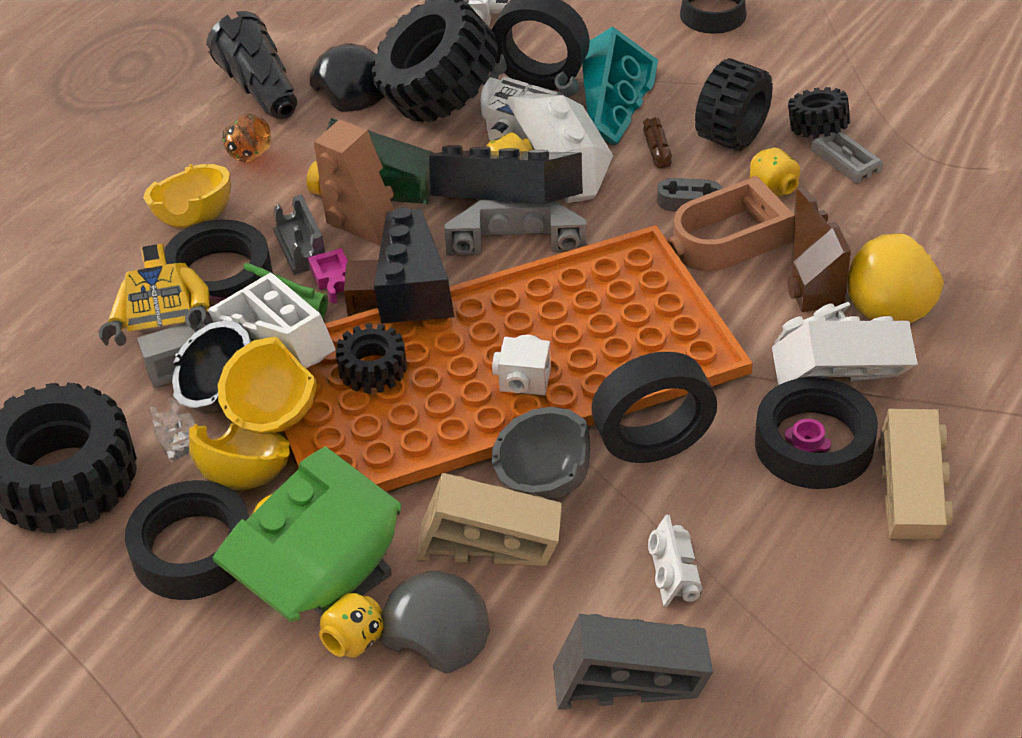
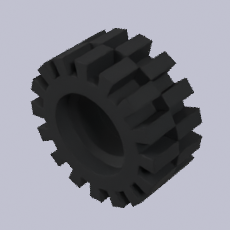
[788,87,851,138]
[336,323,407,394]

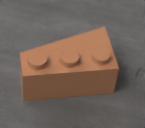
[314,119,394,246]

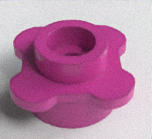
[785,419,831,453]

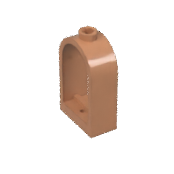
[667,176,795,271]

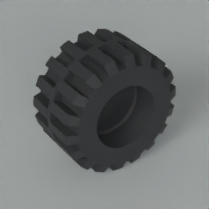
[695,58,773,151]

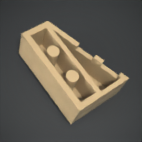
[878,409,953,540]
[416,473,562,566]

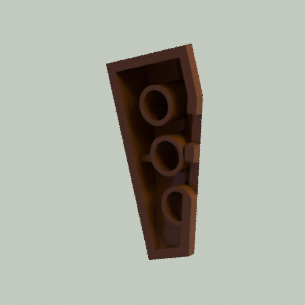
[787,186,851,312]

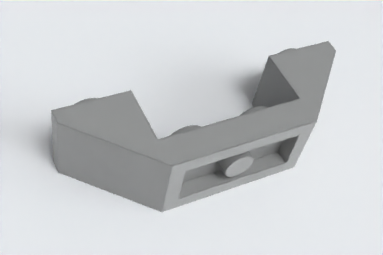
[444,200,587,255]

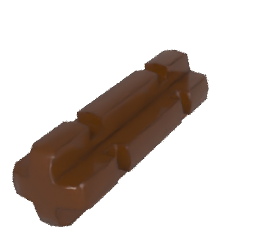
[643,117,672,168]

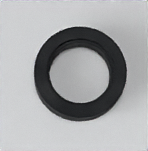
[492,0,590,90]
[164,219,273,315]
[591,351,717,463]
[755,377,878,489]
[125,480,249,600]

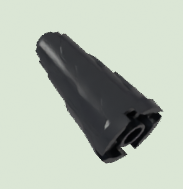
[206,11,297,118]

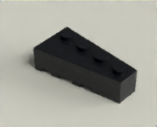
[429,145,583,204]
[374,207,454,324]

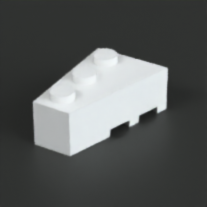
[208,272,336,368]
[772,316,918,385]

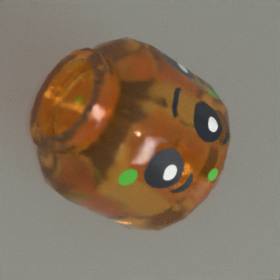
[222,113,272,163]

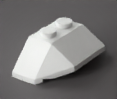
[506,93,613,203]

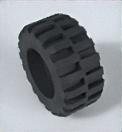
[372,0,497,122]
[0,382,137,533]

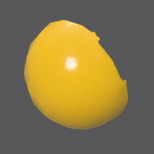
[143,164,232,229]
[847,233,944,324]
[218,337,317,434]
[189,423,290,491]

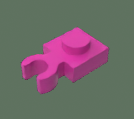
[308,248,348,304]

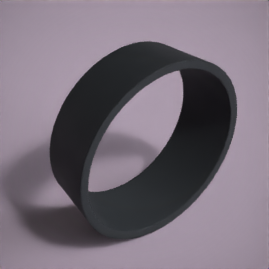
[680,0,747,34]

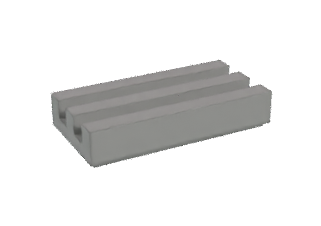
[811,132,883,184]

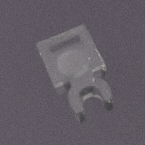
[150,398,196,462]

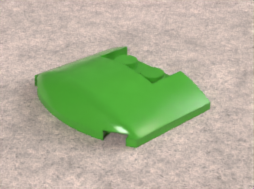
[213,446,401,622]

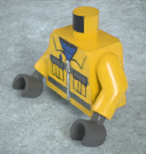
[99,244,213,346]

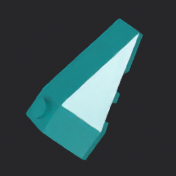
[582,26,658,145]

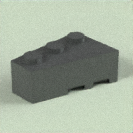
[553,614,713,709]

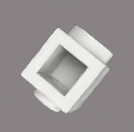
[492,335,551,395]

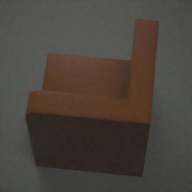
[344,260,378,316]

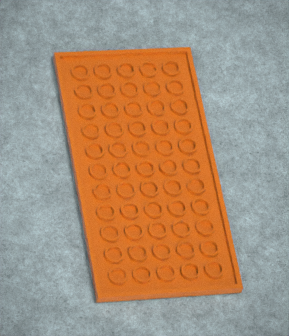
[282,225,753,492]

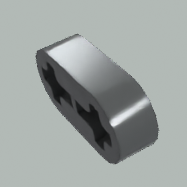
[657,178,722,211]

